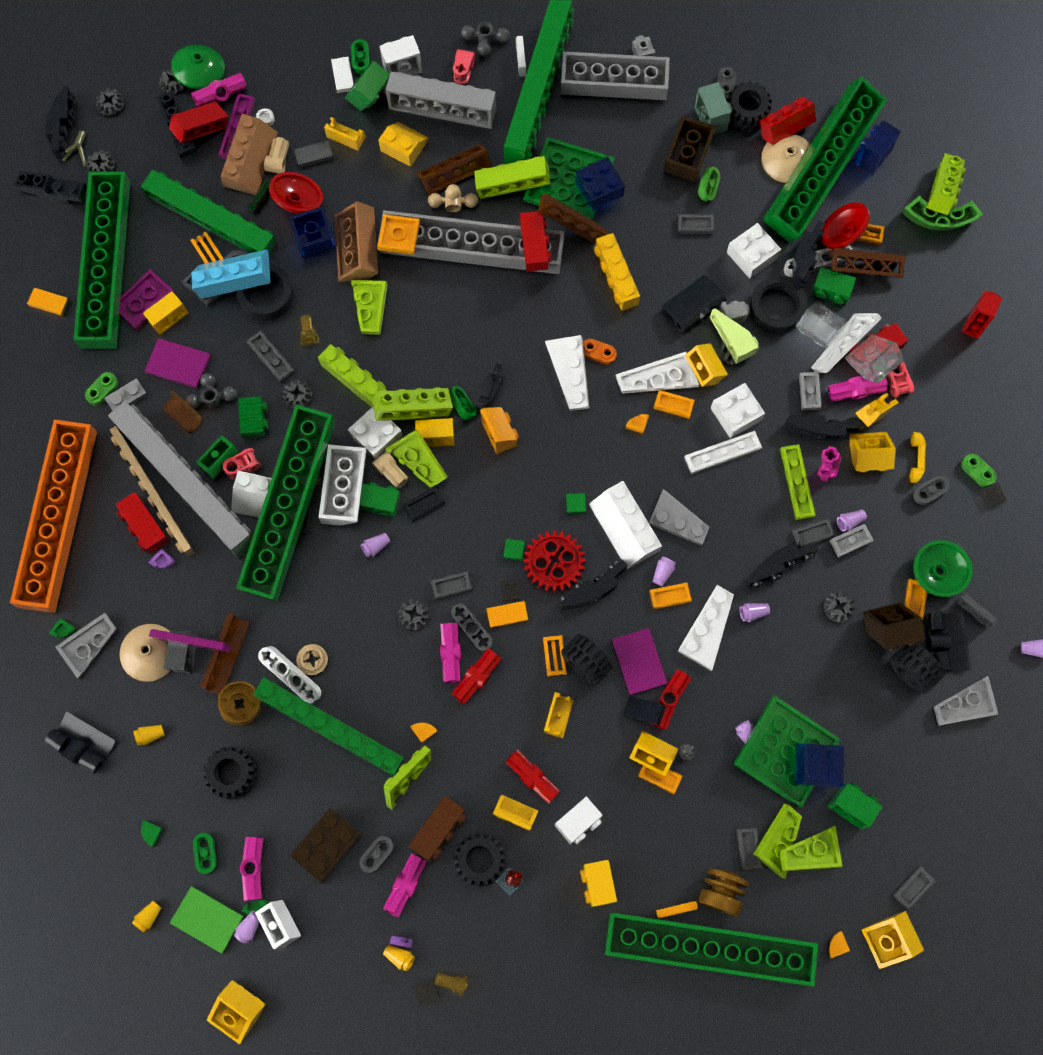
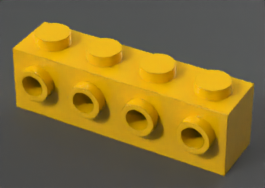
[594,233,640,311]

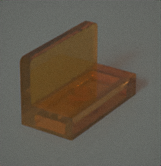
[162,390,203,433]

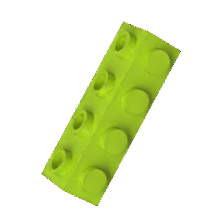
[927,153,966,215]
[474,156,550,199]
[318,344,387,407]
[372,387,453,421]

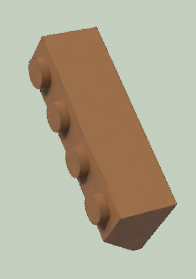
[221,114,278,195]
[335,201,378,282]

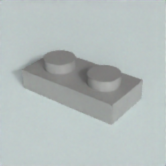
[799,372,821,410]
[105,378,147,411]
[829,524,874,558]

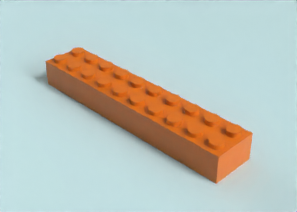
[10,420,97,613]

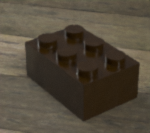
[663,116,716,183]
[863,602,925,651]
[290,808,363,883]

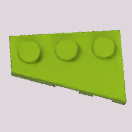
[351,280,388,335]
[385,429,448,488]
[384,746,431,810]
[753,804,802,879]
[779,826,842,872]

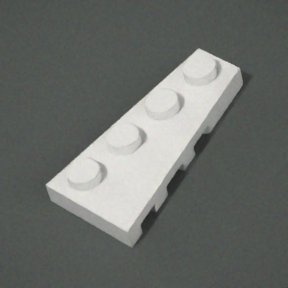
[811,313,882,373]
[545,335,589,411]
[616,352,699,394]
[678,585,734,671]

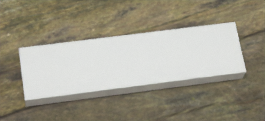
[684,431,762,474]

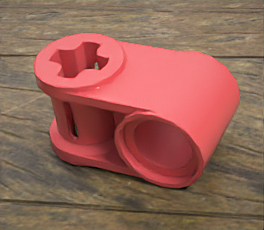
[453,49,475,85]
[885,360,914,398]
[223,448,262,480]

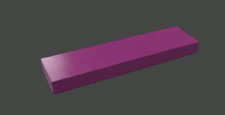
[218,93,255,159]
[149,629,231,653]

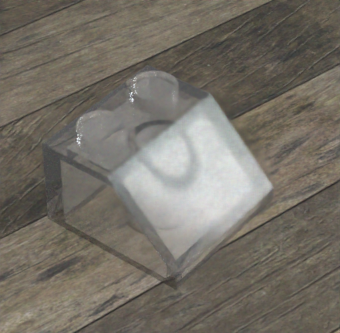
[795,301,848,348]
[845,334,904,384]

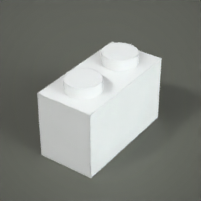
[255,900,301,949]

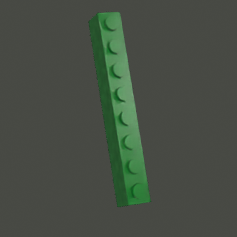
[140,170,276,255]
[253,677,404,775]

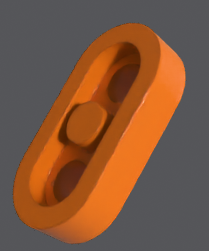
[583,339,617,365]

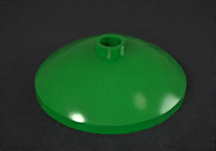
[171,45,225,89]
[913,540,973,598]

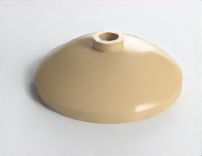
[761,134,811,183]
[120,624,172,682]

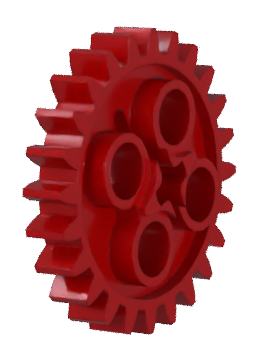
[523,530,586,593]

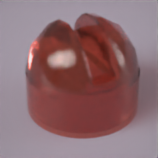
[505,870,523,888]

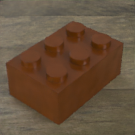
[409,796,467,863]

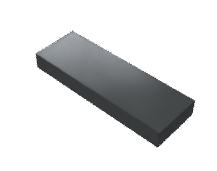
[246,331,295,383]

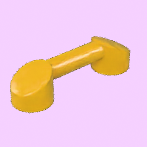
[910,432,926,483]

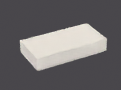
[516,36,526,77]
[331,57,354,93]

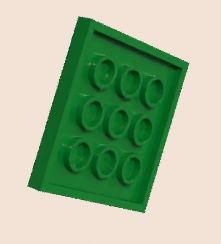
[524,137,615,220]
[733,696,840,808]

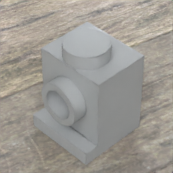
[632,35,656,57]
[720,301,750,323]

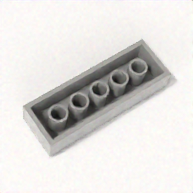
[561,52,670,100]
[386,72,496,129]

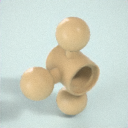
[428,184,478,212]

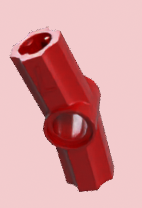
[452,648,502,705]
[651,669,692,730]
[505,750,560,804]

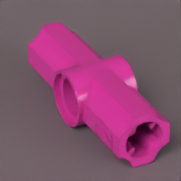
[192,73,247,107]

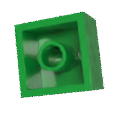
[345,61,390,111]
[827,783,883,830]

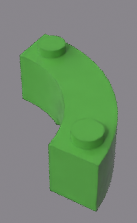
[901,196,983,231]

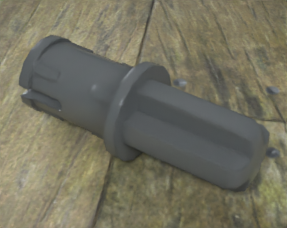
[679,744,695,761]

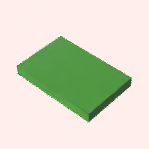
[170,886,245,954]

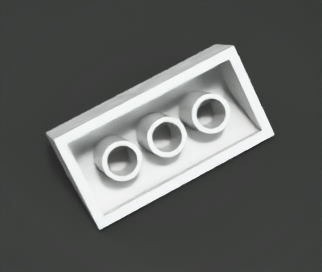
[319,445,366,526]
[589,481,662,569]

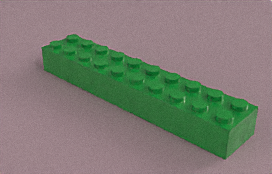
[504,0,574,164]
[762,77,887,243]
[74,172,130,349]
[236,404,336,601]
[604,913,818,987]

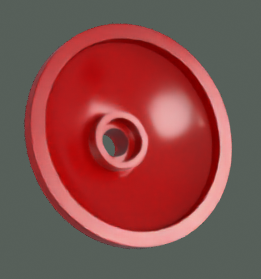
[269,172,323,214]
[821,202,870,249]

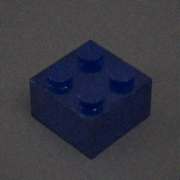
[855,120,901,175]
[575,157,625,211]
[288,206,337,258]
[796,743,844,787]

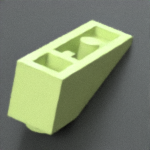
[710,309,759,364]

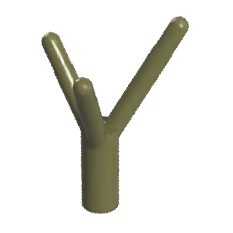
[63,131,86,167]

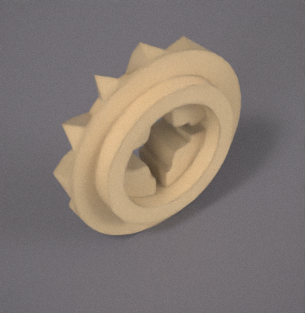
[296,644,328,675]

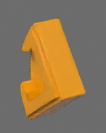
[625,414,649,434]
[410,723,438,743]
[828,931,850,959]

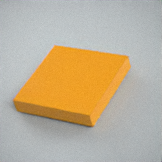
[377,214,420,255]

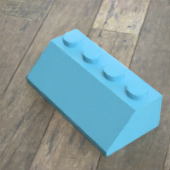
[191,249,271,299]

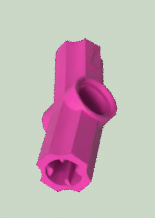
[828,375,888,402]
[817,446,842,482]
[440,623,461,683]
[240,837,264,901]
[383,853,427,918]

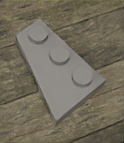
[649,489,709,546]
[55,613,117,679]
[934,676,998,726]

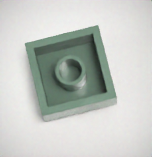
[694,82,732,134]

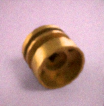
[218,681,260,726]
[698,868,750,917]

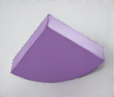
[148,549,177,569]
[390,936,413,948]

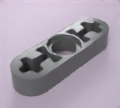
[451,604,493,653]

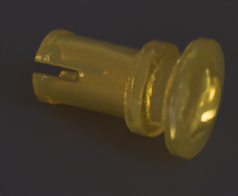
[299,315,319,345]
[435,972,468,997]

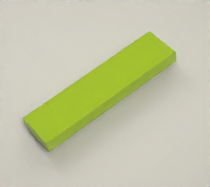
[780,444,816,520]

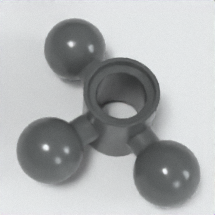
[461,22,510,56]
[185,373,237,409]

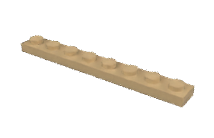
[109,426,195,557]

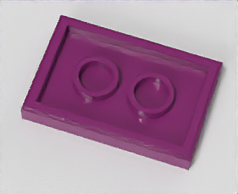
[119,269,176,331]
[145,338,211,389]
[611,628,667,696]

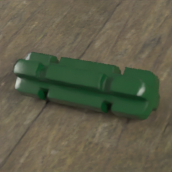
[248,180,270,213]

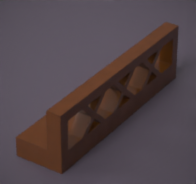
[416,144,492,195]
[538,193,609,243]
[828,248,905,278]
[200,613,251,695]

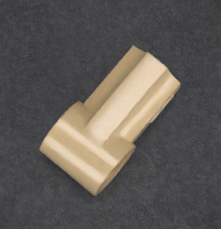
[264,137,289,174]
[372,451,409,489]

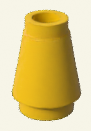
[133,725,165,746]
[132,901,162,933]
[383,944,415,972]

